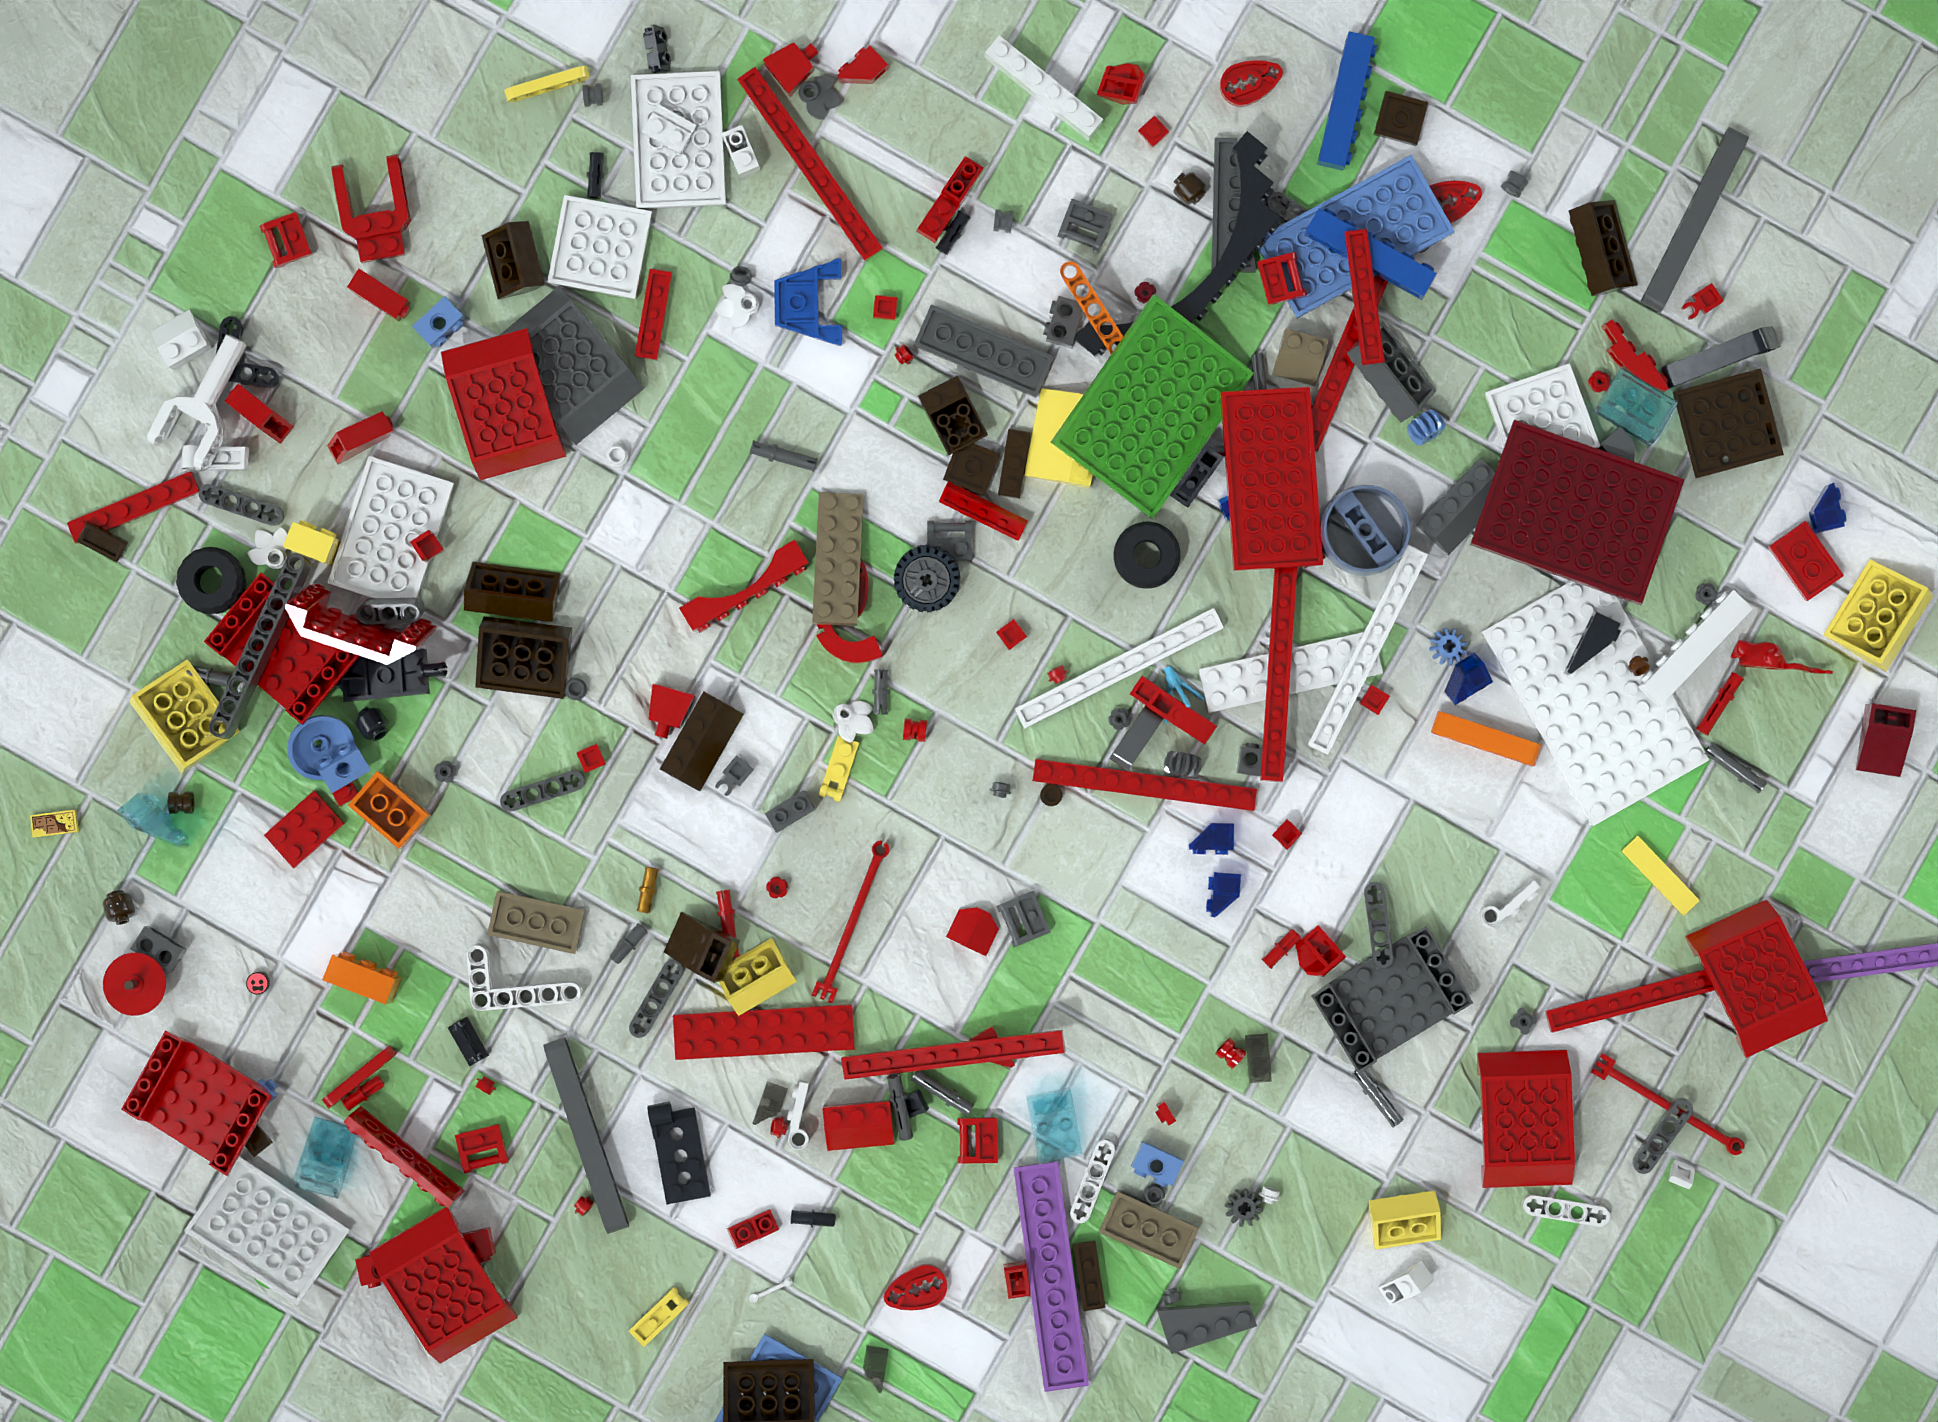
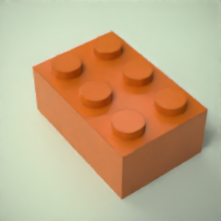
[348,771,432,849]
[322,951,402,1005]

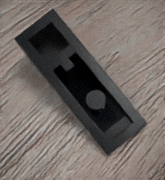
[1170,437,1225,508]
[1564,612,1621,675]

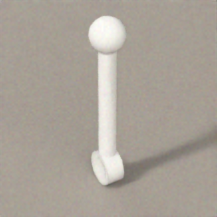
[749,1278,793,1303]

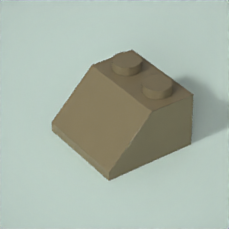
[1272,328,1329,386]

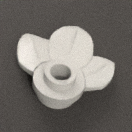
[715,284,759,328]
[247,528,287,569]
[832,701,874,743]

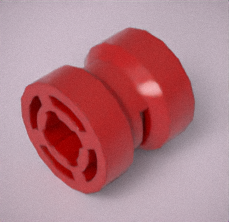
[903,718,927,742]
[1215,1038,1246,1069]

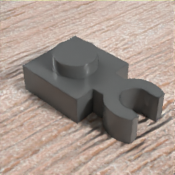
[715,755,754,796]

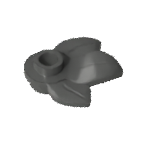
[798,75,842,120]

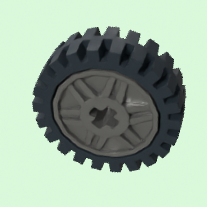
[894,544,961,613]

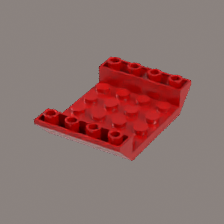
[441,327,566,480]
[204,572,360,725]
[285,584,437,665]
[1685,899,1828,1058]
[121,1030,272,1176]
[1477,1050,1575,1188]
[369,1206,518,1364]

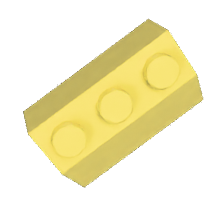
[719,938,797,1016]
[1368,1191,1441,1250]

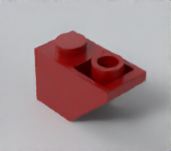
[837,45,889,84]

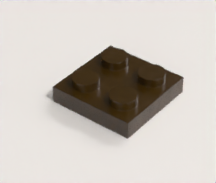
[1373,91,1429,146]
[943,443,1000,496]

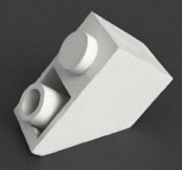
[722,125,761,179]
[1378,1261,1434,1307]

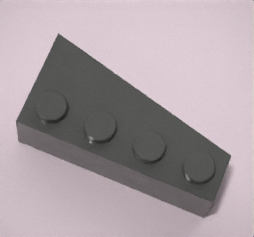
[1156,1301,1257,1354]

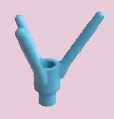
[1164,666,1204,723]

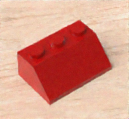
[822,1100,894,1151]

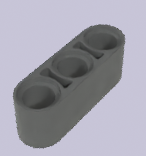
[356,597,425,624]
[1109,705,1164,771]

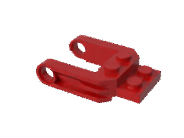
[331,154,411,263]

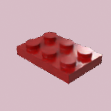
[1768,521,1844,601]
[264,790,345,869]

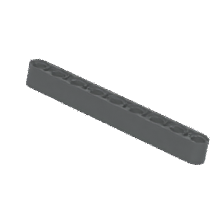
[1640,127,1749,313]
[209,553,311,740]
[543,1037,629,1234]

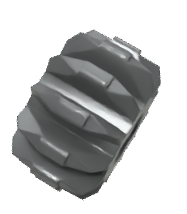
[1164,751,1202,779]
[1224,1188,1263,1227]

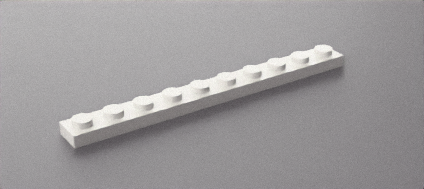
[1307,545,1428,755]
[1014,608,1224,729]

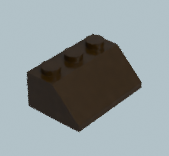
[481,221,545,300]

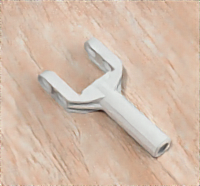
[147,334,247,472]

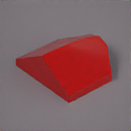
[1097,63,1146,105]
[946,907,999,956]
[1295,925,1346,977]

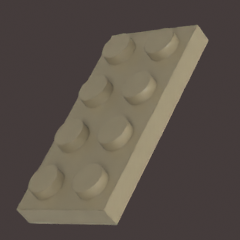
[487,891,585,954]
[1098,1191,1199,1269]

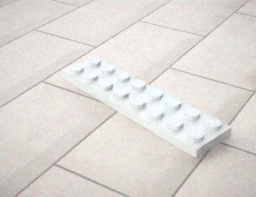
[1198,632,1383,713]

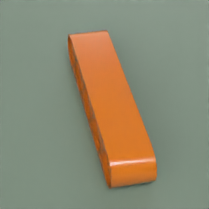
[1060,261,1123,354]
[1431,711,1542,767]

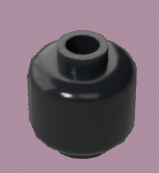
[355,707,389,741]

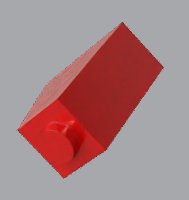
[347,268,411,321]
[224,384,294,444]
[327,411,394,465]

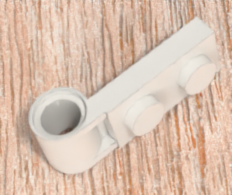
[182,445,249,471]
[1478,880,1540,926]
[787,1081,809,1150]

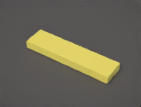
[1621,836,1700,916]

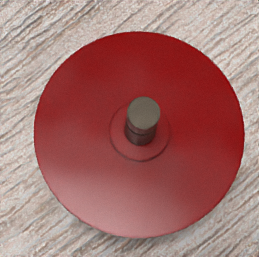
[103,953,166,1016]

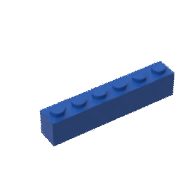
[1317,31,1377,171]
[1305,208,1437,300]

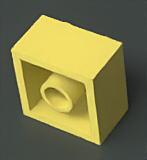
[283,520,341,566]

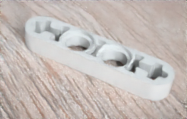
[1070,1139,1115,1223]
[1522,1194,1610,1227]

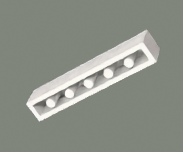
[985,35,1103,141]
[1638,590,1753,706]

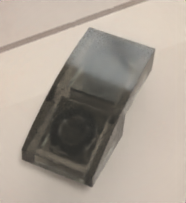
[1245,1033,1272,1083]

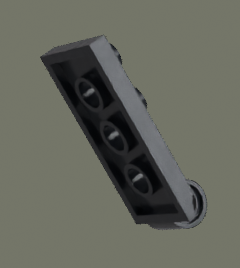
[647,1101,711,1205]

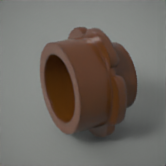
[1628,656,1650,676]

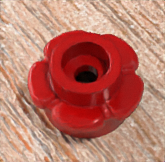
[894,344,914,365]
[1588,371,1610,393]
[1047,665,1068,684]
[766,876,788,899]
[475,1076,496,1095]
[770,1116,788,1139]
[574,1196,594,1217]

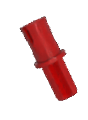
[1261,929,1301,969]
[341,1076,385,1111]

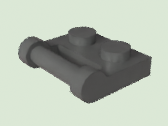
[1057,199,1113,252]
[927,520,972,561]
[996,891,1051,948]

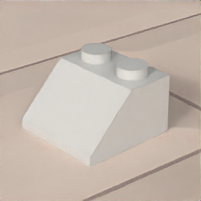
[151,309,212,370]

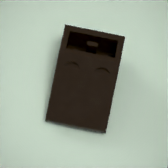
[917,375,988,456]
[664,912,740,983]

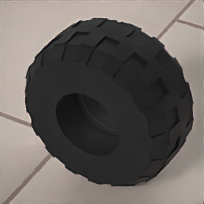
[1113,521,1181,589]
[176,547,246,614]

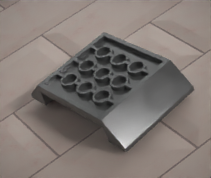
[500,286,645,445]
[1311,926,1473,1073]

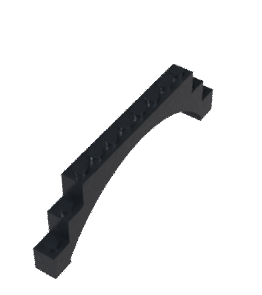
[1074,131,1280,357]

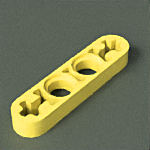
[504,66,590,102]

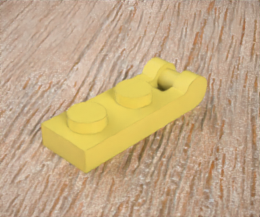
[819,736,859,802]
[629,1286,690,1347]

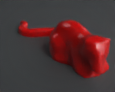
[1731,640,1833,674]

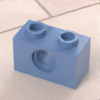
[412,296,466,348]
[314,742,371,793]
[1131,1141,1184,1187]

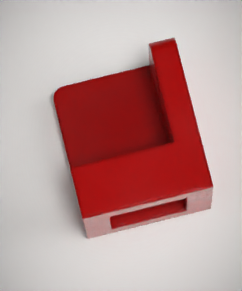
[410,530,445,562]

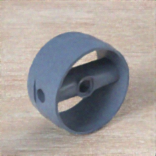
[1320,485,1411,576]

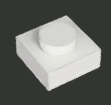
[1668,1160,1696,1189]

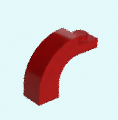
[816,624,883,664]

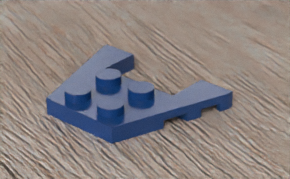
[774,258,842,346]

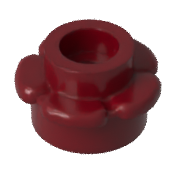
[1134,282,1156,304]

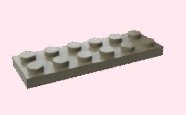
[812,492,864,626]

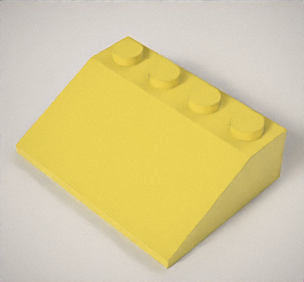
[1024,388,1093,489]
[1823,559,1933,672]
[130,659,240,774]

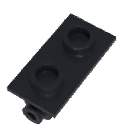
[643,24,671,73]
[447,1017,489,1067]

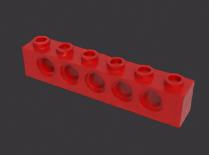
[355,1227,496,1288]

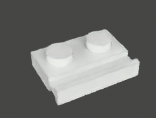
[641,104,697,155]

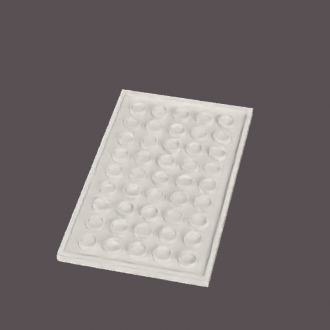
[1481,581,1709,826]

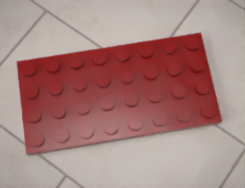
[1220,387,1323,571]

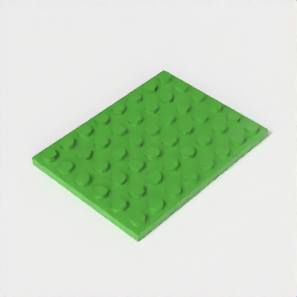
[1050,295,1254,519]

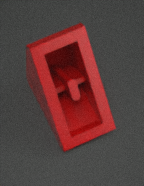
[1003,1261,1031,1299]

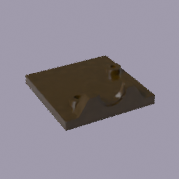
[1673,368,1784,479]

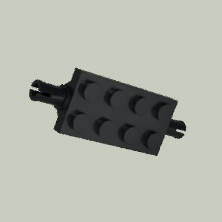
[335,649,448,702]

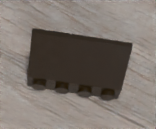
[475,616,572,699]
[723,1359,815,1422]

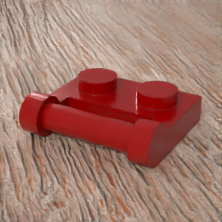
[259,212,313,268]
[1257,252,1307,306]
[957,1117,998,1164]
[455,1124,509,1174]

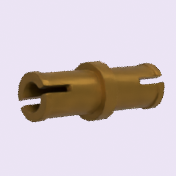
[636,867,659,913]

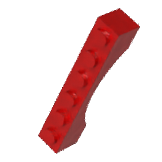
[679,539,809,633]

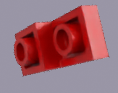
[726,1209,779,1249]

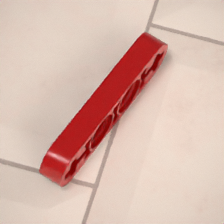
[322,1045,397,1109]

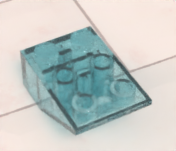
[118,793,190,847]
[1026,1088,1083,1163]
[294,1117,356,1199]

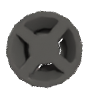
[582,83,603,107]
[1500,171,1529,198]
[993,209,1013,233]

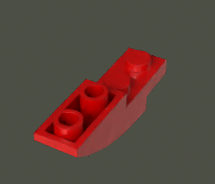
[916,156,984,243]
[1601,319,1669,394]
[1130,676,1218,745]

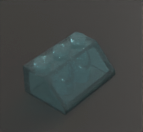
[1593,367,1678,446]

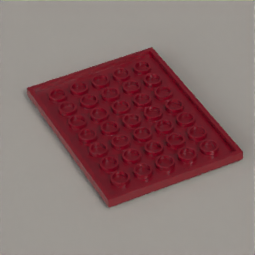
[1470,420,1685,605]

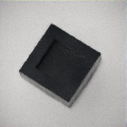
[905,1089,929,1118]

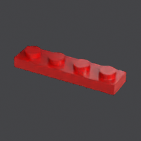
[635,269,672,361]
[939,481,1028,541]

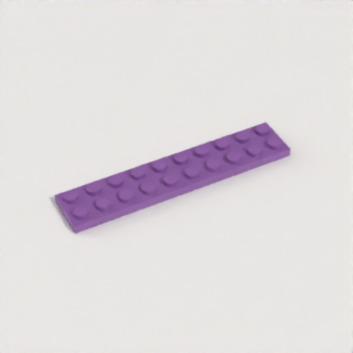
[1013,1161,1089,1392]

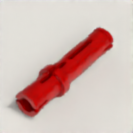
[1696,672,1744,736]
[716,889,740,957]

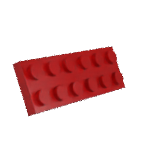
[343,1106,465,1208]

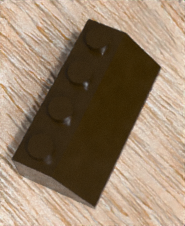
[1568,200,1638,296]
[464,561,561,622]
[660,691,744,791]

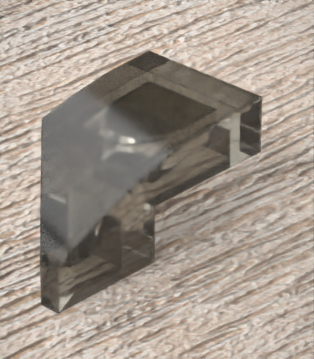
[752,1081,788,1125]
[863,1345,889,1394]

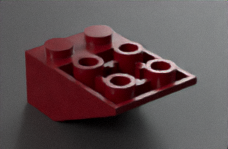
[1855,703,1916,777]

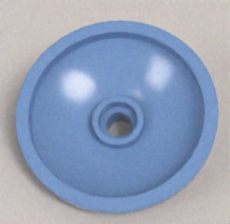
[287,715,354,780]

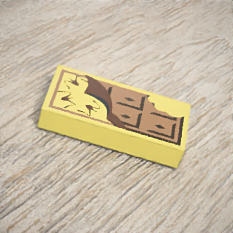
[30,810,79,838]

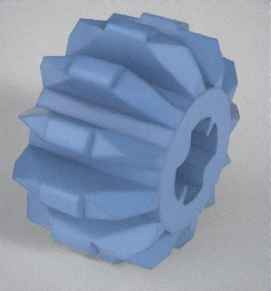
[1407,410,1446,445]
[1429,627,1467,666]

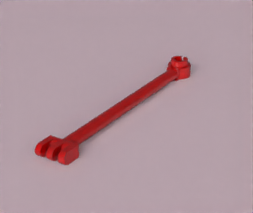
[811,840,890,1003]
[1591,1053,1745,1155]

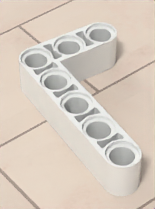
[467,945,583,1011]

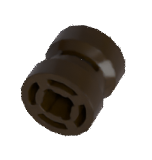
[167,792,195,814]

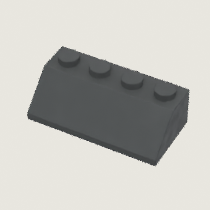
[1347,321,1436,423]
[1416,458,1495,556]

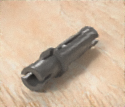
[749,440,818,472]
[1704,742,1767,794]
[1352,1069,1404,1128]
[910,1071,974,1116]
[886,1073,913,1141]

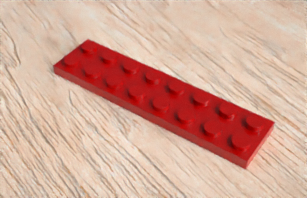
[673,1004,855,1060]

